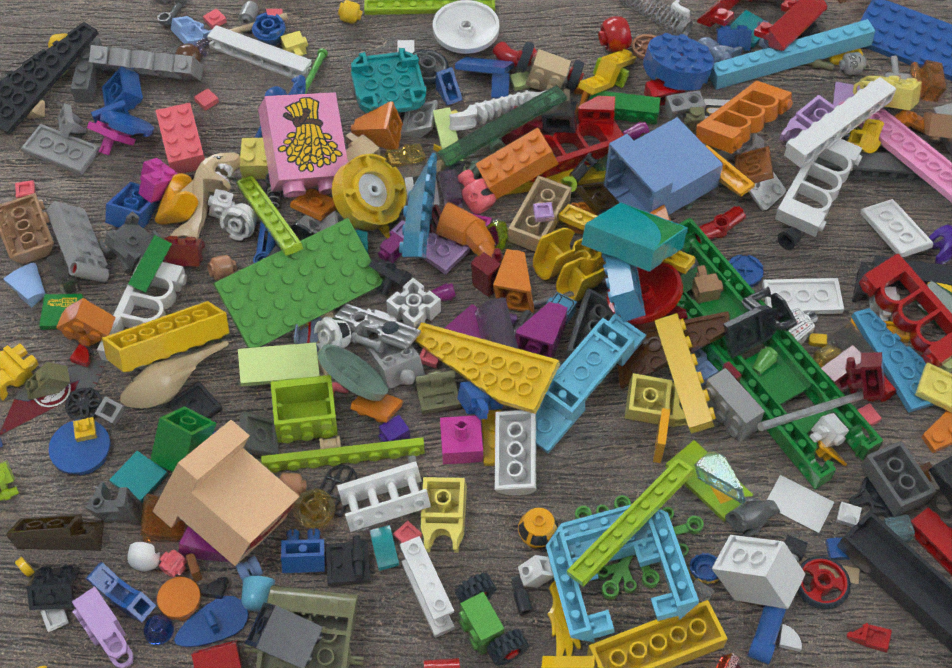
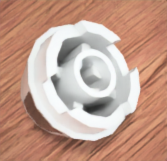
[314,317,351,349]

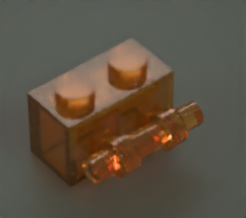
[910,60,946,102]

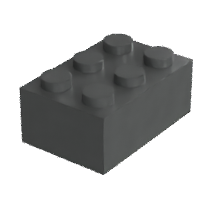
[861,441,936,517]

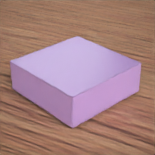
[533,202,554,222]

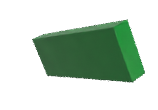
[128,235,172,294]

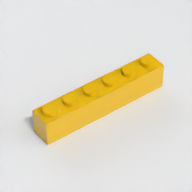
[655,313,716,434]

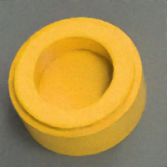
[15,556,35,577]

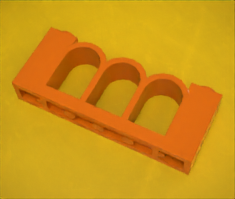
[696,81,793,154]

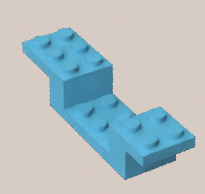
[536,314,646,454]

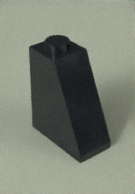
[542,101,578,133]

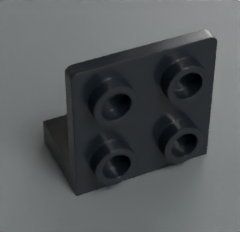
[27,565,80,610]

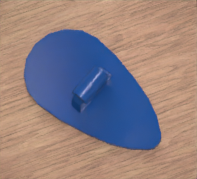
[174,596,249,647]

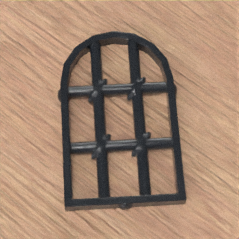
[311,465,358,518]

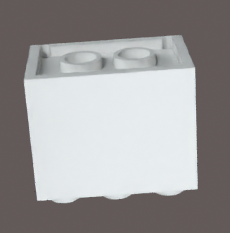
[712,535,805,609]

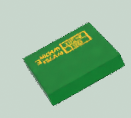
[39,294,84,330]

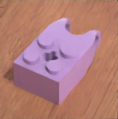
[780,95,835,142]
[72,587,134,668]

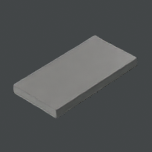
[21,124,100,175]

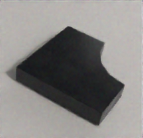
[167,381,223,419]

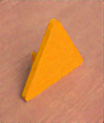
[816,440,847,466]

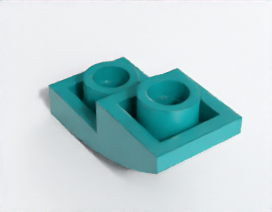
[370,525,400,571]

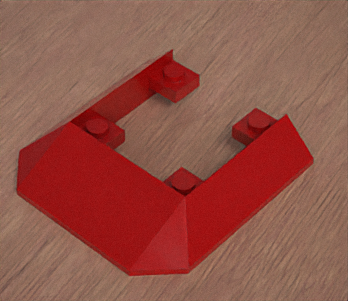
[697,0,827,51]

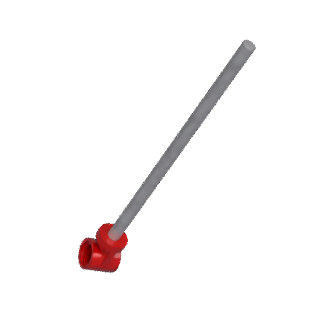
[757,376,897,431]

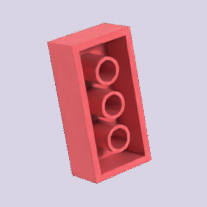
[156,103,205,174]

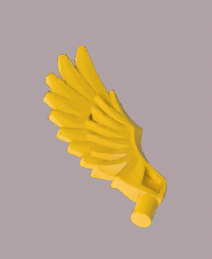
[547,581,584,656]

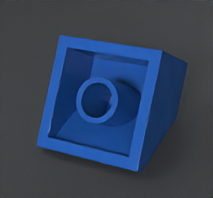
[102,67,143,110]

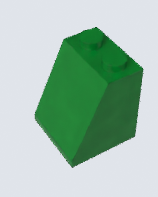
[150,406,217,472]

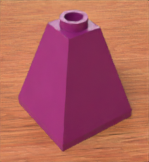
[178,526,230,562]

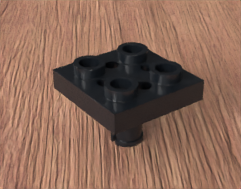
[369,259,412,296]

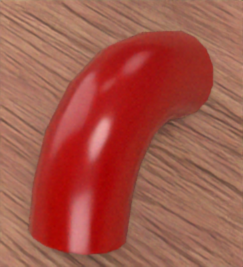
[493,42,537,68]

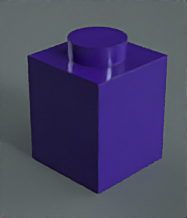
[378,415,410,442]

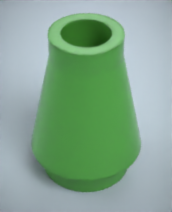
[752,346,778,376]

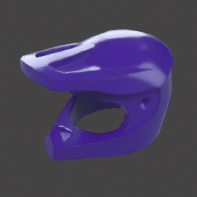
[929,225,952,265]

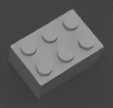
[704,368,765,442]

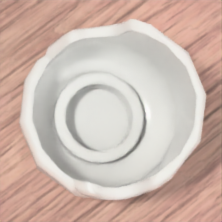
[127,542,160,572]

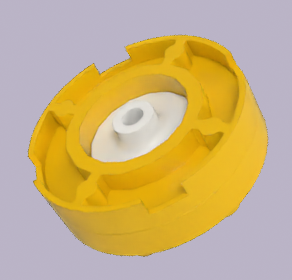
[332,154,407,230]

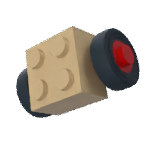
[516,41,584,95]

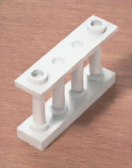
[337,461,431,532]
[400,536,455,638]

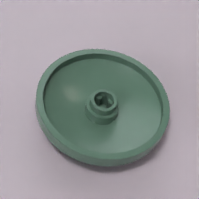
[317,344,388,401]

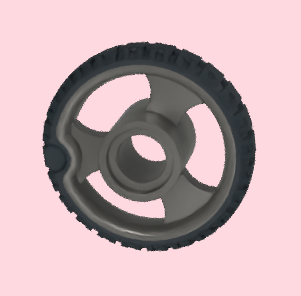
[412,49,449,85]

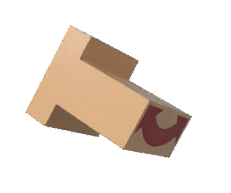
[153,420,300,566]

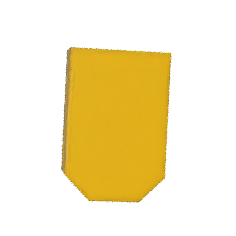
[808,333,827,348]

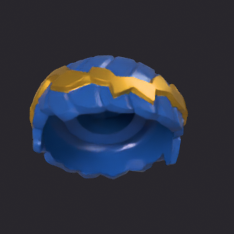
[688,553,719,584]

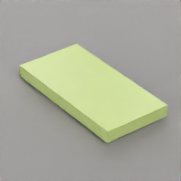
[238,343,320,386]

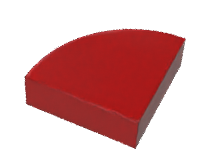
[69,344,90,368]

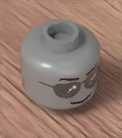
[839,52,866,75]

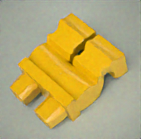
[0,344,39,401]

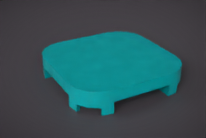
[351,48,426,113]

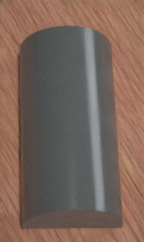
[565,288,613,359]

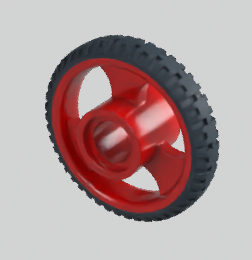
[797,556,851,610]

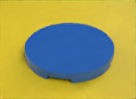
[100,111,154,137]
[49,419,111,476]

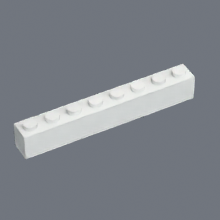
[784,77,896,168]

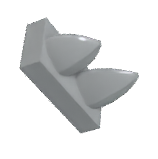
[57,103,87,138]

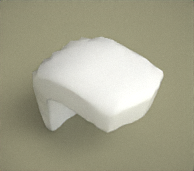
[670,0,690,22]

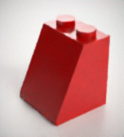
[191,640,243,668]

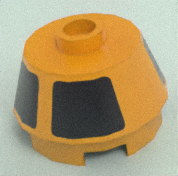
[518,508,559,549]

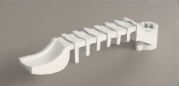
[449,90,562,130]

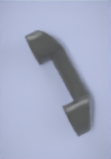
[158,0,188,25]

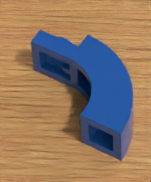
[86,562,157,622]

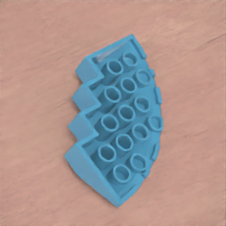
[399,152,438,259]

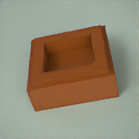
[186,553,202,582]

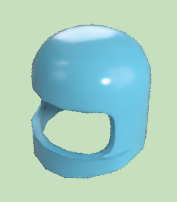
[241,576,275,612]

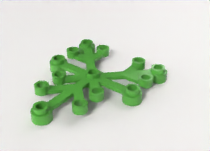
[575,495,704,600]

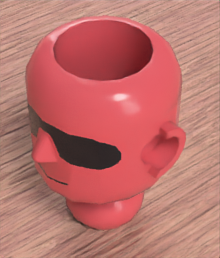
[457,169,496,214]

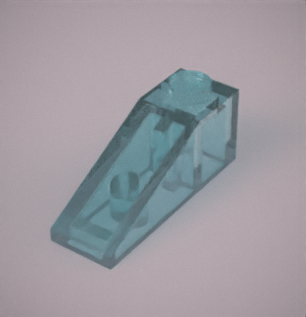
[694,450,746,504]

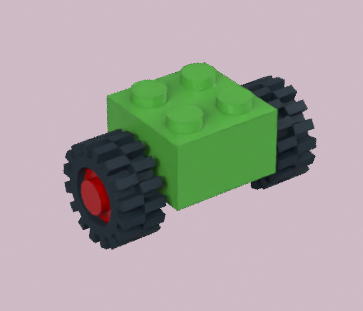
[455,572,529,666]

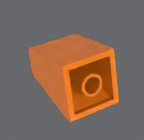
[493,249,535,313]

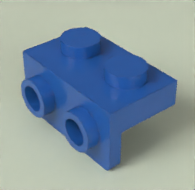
[716,25,752,51]

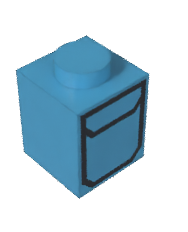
[546,292,577,326]

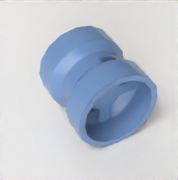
[235,555,263,581]

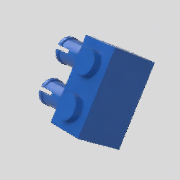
[281,528,325,573]

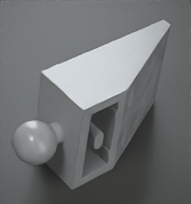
[366,338,425,389]

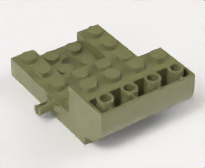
[244,585,364,668]

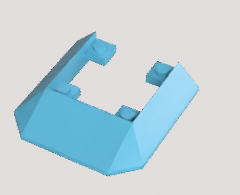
[546,504,699,643]

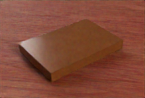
[734,146,774,183]

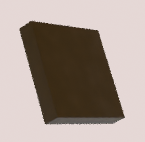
[575,183,620,215]

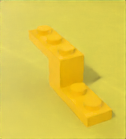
[578,49,637,95]

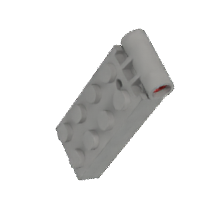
[46,201,109,283]

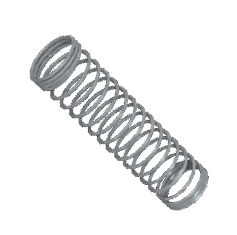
[619,0,693,36]

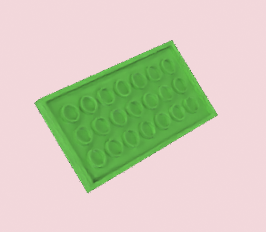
[213,218,382,348]

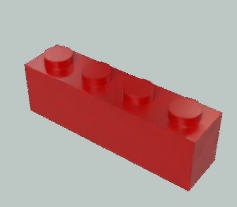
[905,507,952,576]

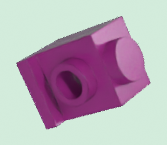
[378,231,404,263]

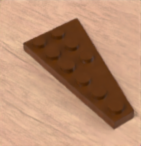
[617,311,730,389]

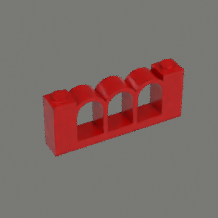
[530,121,624,183]
[859,253,952,367]

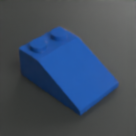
[105,182,160,229]

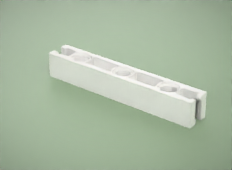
[207,25,312,79]

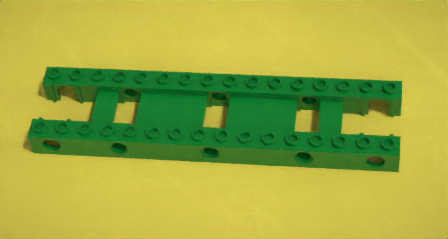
[677,218,884,489]

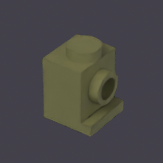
[684,107,705,134]

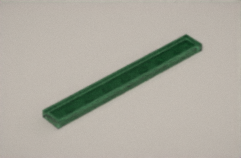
[437,85,567,167]

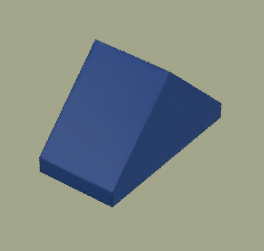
[436,67,463,106]
[491,72,510,99]

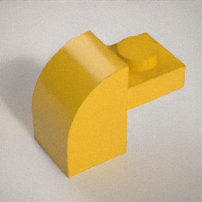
[847,119,884,153]

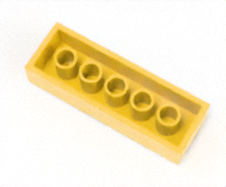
[102,301,229,372]
[587,600,728,668]

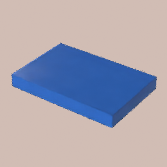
[455,57,514,75]

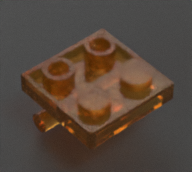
[140,494,185,543]

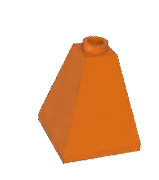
[351,102,403,152]

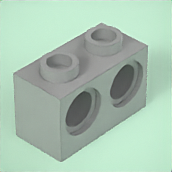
[664,90,706,121]

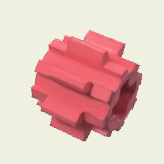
[159,550,187,578]

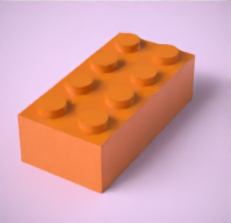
[476,128,559,200]

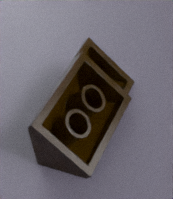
[7,514,104,551]

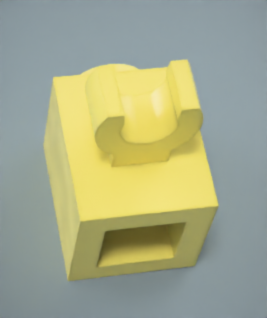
[280,31,308,56]

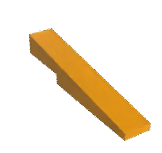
[706,145,755,197]

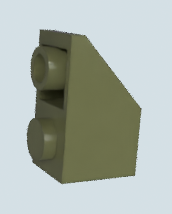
[25,362,70,399]

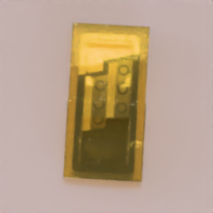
[385,144,426,167]

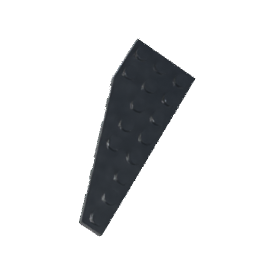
[0,22,99,135]

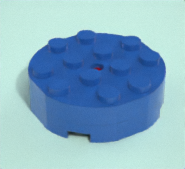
[643,33,714,90]

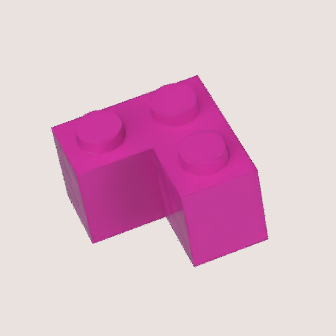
[138,158,178,203]

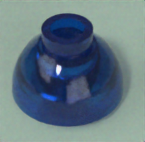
[143,615,174,645]

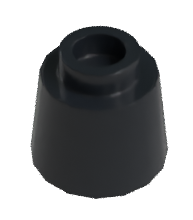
[777,227,801,250]

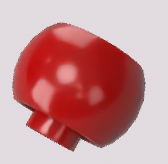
[598,16,632,53]

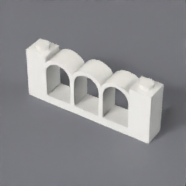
[775,139,863,237]
[97,257,187,370]

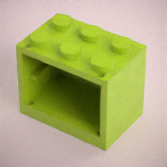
[271,375,338,443]

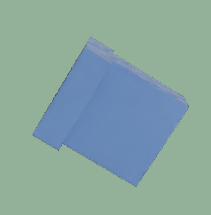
[604,117,723,214]

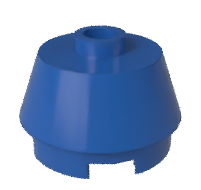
[252,13,286,46]

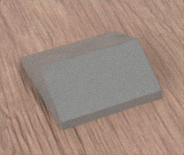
[401,100,438,138]

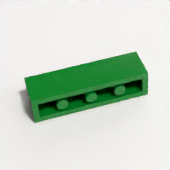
[590,91,660,125]

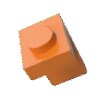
[894,109,925,134]

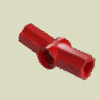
[695,206,746,244]

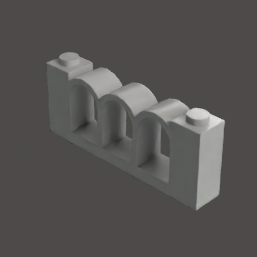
[89,45,203,81]

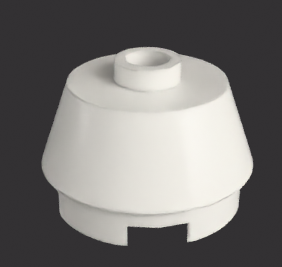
[220,203,257,240]

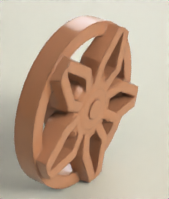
[632,34,656,59]

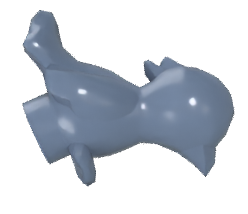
[698,37,743,63]

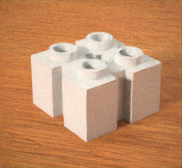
[386,278,441,329]

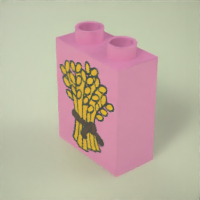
[258,92,348,198]

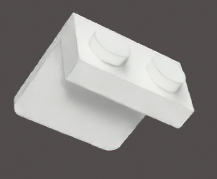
[748,172,786,211]

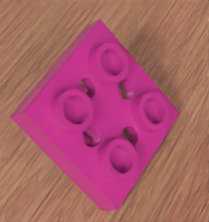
[87,120,136,155]

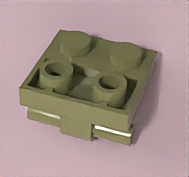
[415,370,461,415]

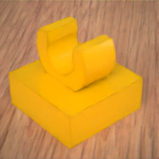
[73,417,97,442]

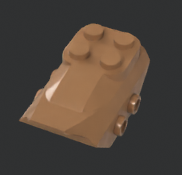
[0,193,54,264]

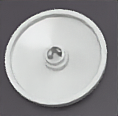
[433,0,499,54]

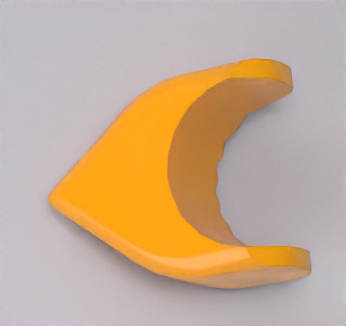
[155,173,198,225]

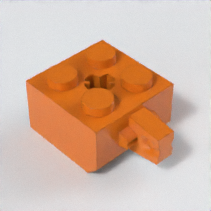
[56,298,116,347]

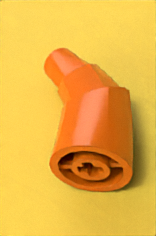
[436,202,495,257]

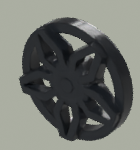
[65,387,103,420]

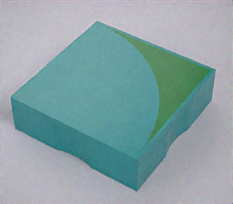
[581,202,688,272]

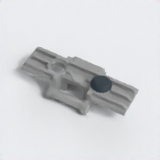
[333,304,421,353]

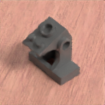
[86,482,143,524]

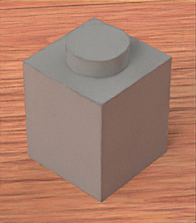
[95,396,125,426]

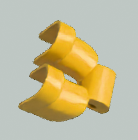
[533,228,606,301]

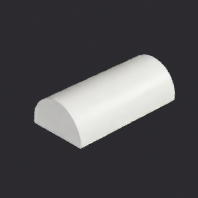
[495,410,536,495]

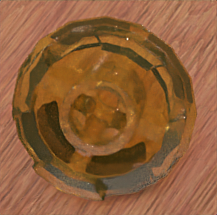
[294,488,335,529]

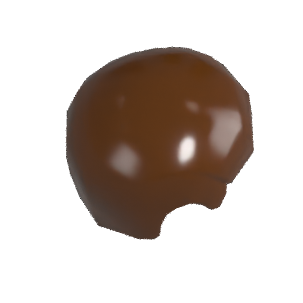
[175,43,201,62]

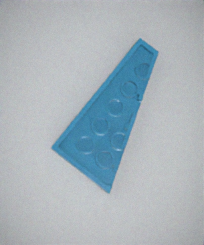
[851,308,935,413]

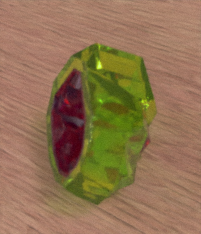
[486,220,508,251]

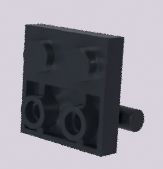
[326,535,371,587]

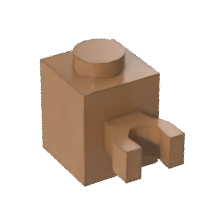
[692,265,723,303]

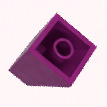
[515,302,568,358]

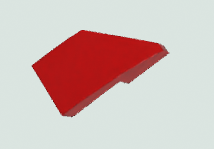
[847,623,892,653]

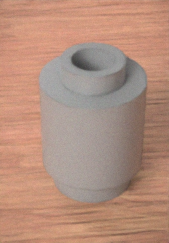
[238,1,259,25]

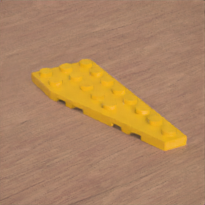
[415,322,560,414]

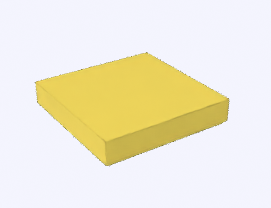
[915,362,952,413]

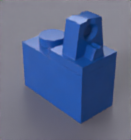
[457,382,503,420]

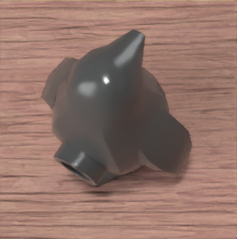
[725,496,780,537]

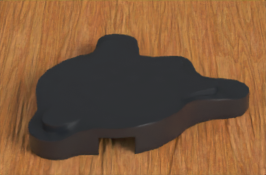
[849,476,900,524]

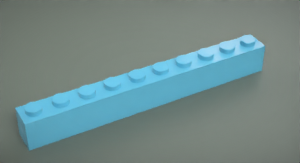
[709,19,875,90]

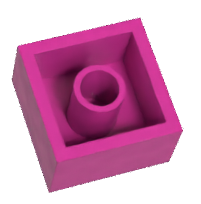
[440,416,483,465]

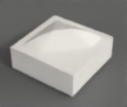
[836,502,862,527]

